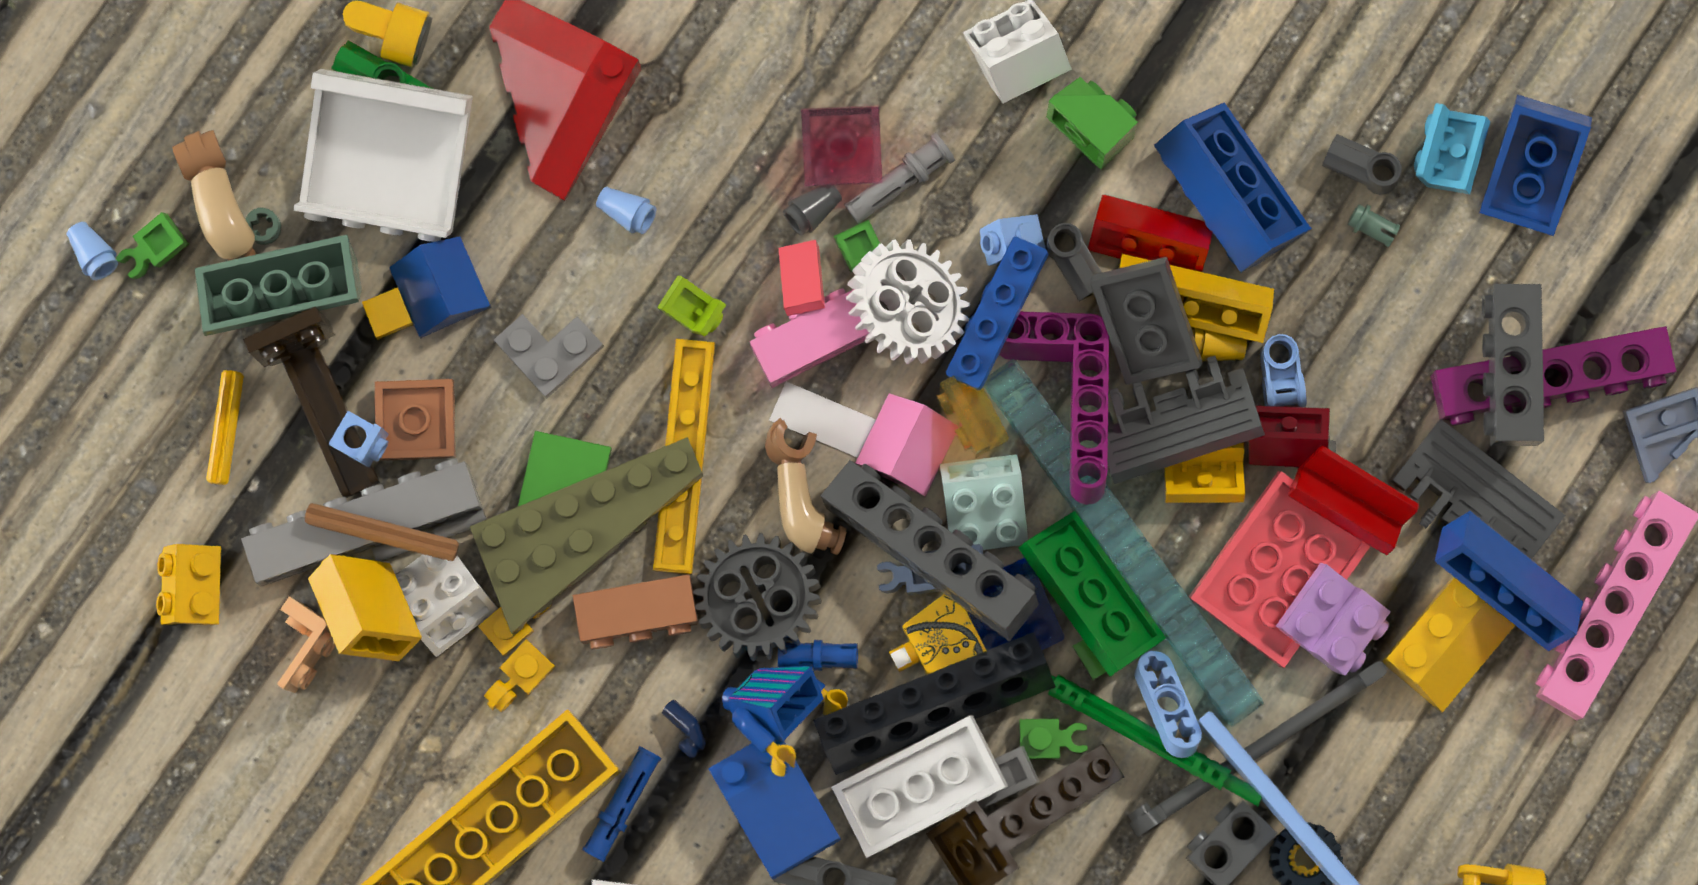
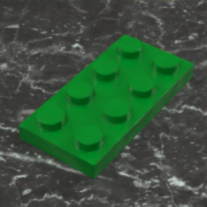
[1018,511,1166,677]

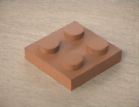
[375,379,456,461]

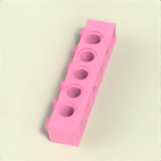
[1535,491,1698,720]

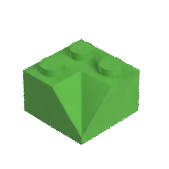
[1046,77,1138,170]

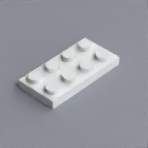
[832,715,1008,858]

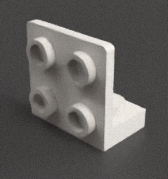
[396,554,498,657]

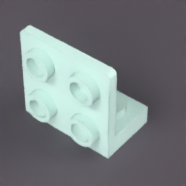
[940,454,1028,550]

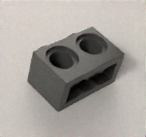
[1186,800,1278,885]

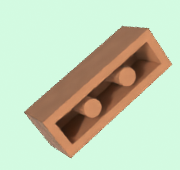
[573,574,699,650]

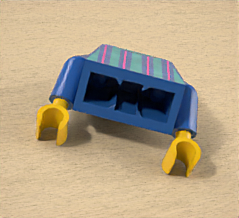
[722,666,848,777]

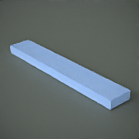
[1198,712,1360,885]

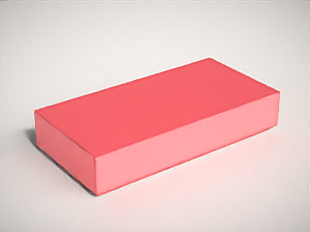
[778,239,825,316]

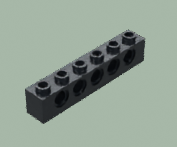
[813,632,1056,775]

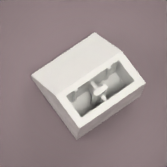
[963,0,1072,103]

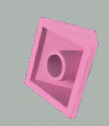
[855,393,959,497]

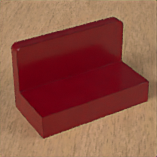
[1249,406,1330,467]

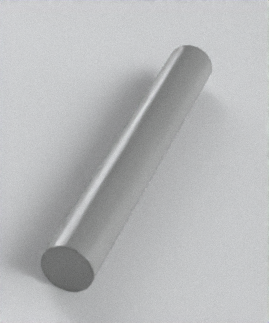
[372,509,487,561]

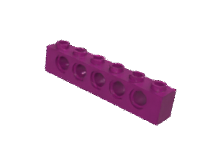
[1430,326,1677,425]

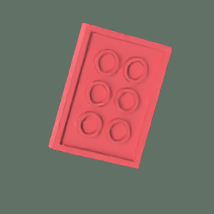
[1188,471,1371,668]

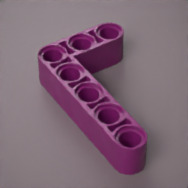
[999,311,1109,505]

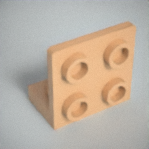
[277,596,336,693]

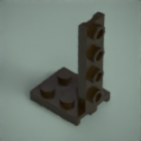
[243,306,380,498]
[927,744,1124,885]

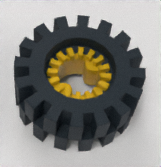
[1268,822,1343,885]

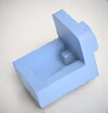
[979,214,1046,266]

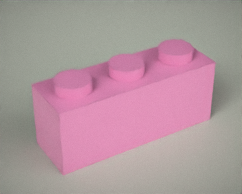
[749,288,869,388]

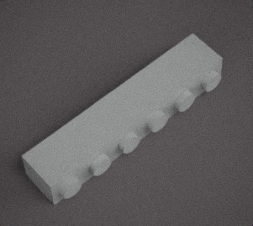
[241,459,484,586]

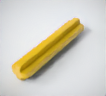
[206,370,244,485]

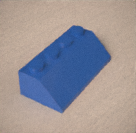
[1154,102,1311,272]

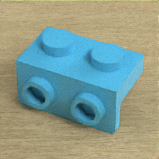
[1414,103,1491,194]

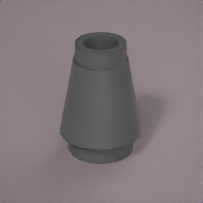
[783,182,842,235]

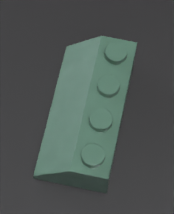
[195,234,362,336]

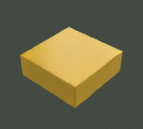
[362,287,413,339]

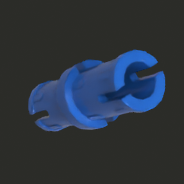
[778,640,858,671]

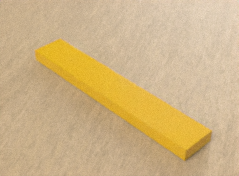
[653,339,715,575]

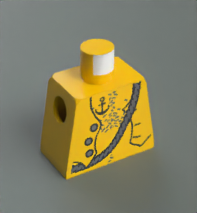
[889,594,987,675]

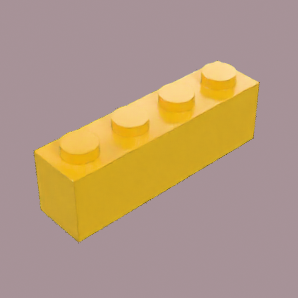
[1118,254,1274,343]

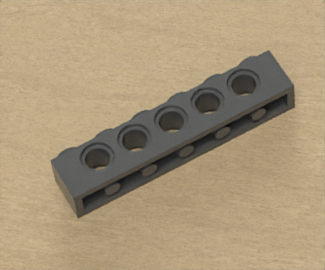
[820,460,1039,641]

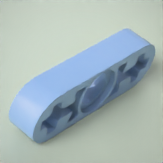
[1135,651,1202,758]

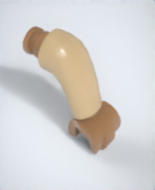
[172,130,256,261]
[765,418,846,555]

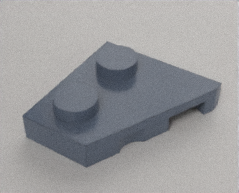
[1622,387,1698,483]

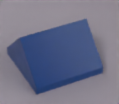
[389,236,491,338]

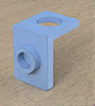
[329,411,389,468]

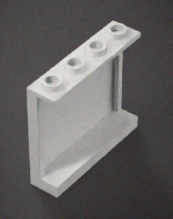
[293,69,473,242]

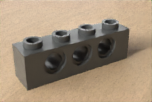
[1482,284,1544,446]

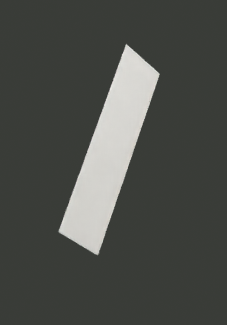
[769,381,876,458]

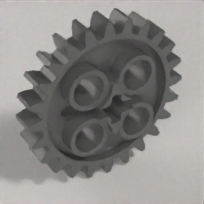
[693,533,822,661]

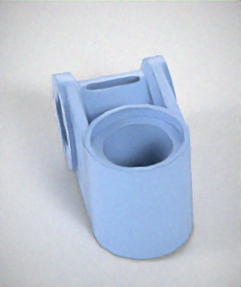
[1260,334,1307,407]

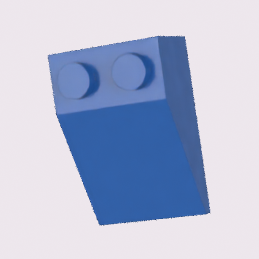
[1479,94,1592,236]
[708,741,841,880]

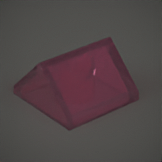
[801,105,882,186]

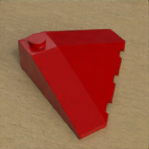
[489,0,642,201]

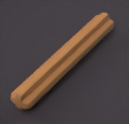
[305,503,459,561]

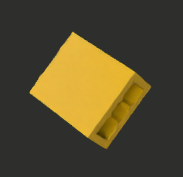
[308,554,422,661]

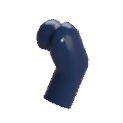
[662,700,706,758]

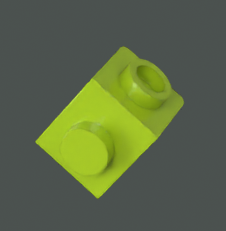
[657,276,726,336]

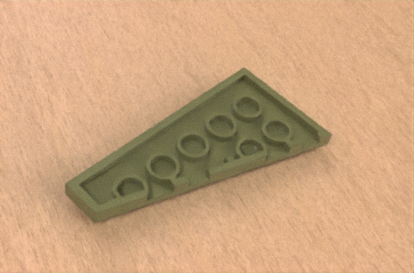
[470,437,703,636]

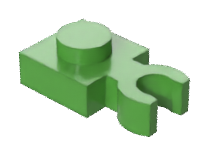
[116,212,189,279]
[1019,718,1088,759]

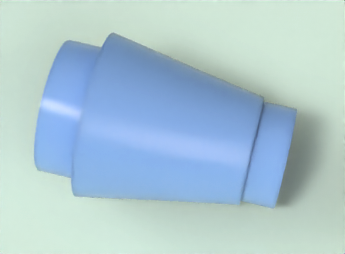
[596,187,656,234]
[66,221,118,280]

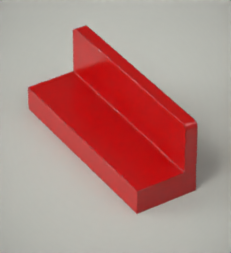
[1088,195,1213,272]
[1288,446,1419,556]

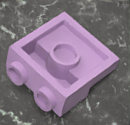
[1276,563,1390,676]

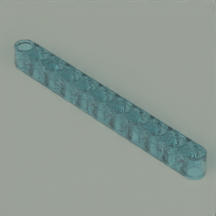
[983,358,1264,727]

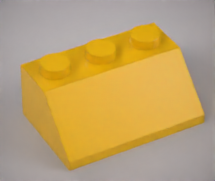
[1381,576,1515,713]

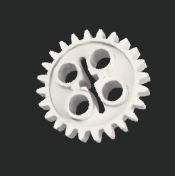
[846,239,970,364]

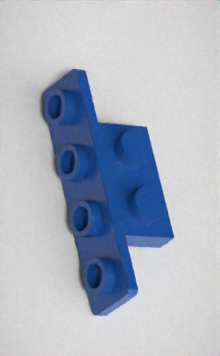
[946,237,1048,390]

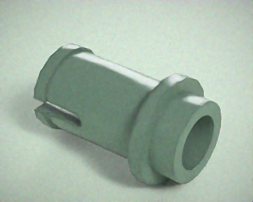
[1347,204,1400,247]

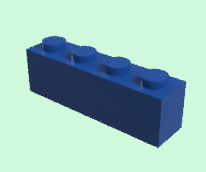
[1435,511,1583,651]

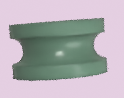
[245,207,282,245]

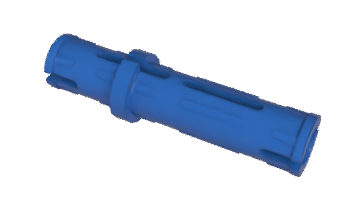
[582,746,662,862]

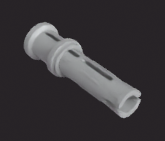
[844,132,955,224]

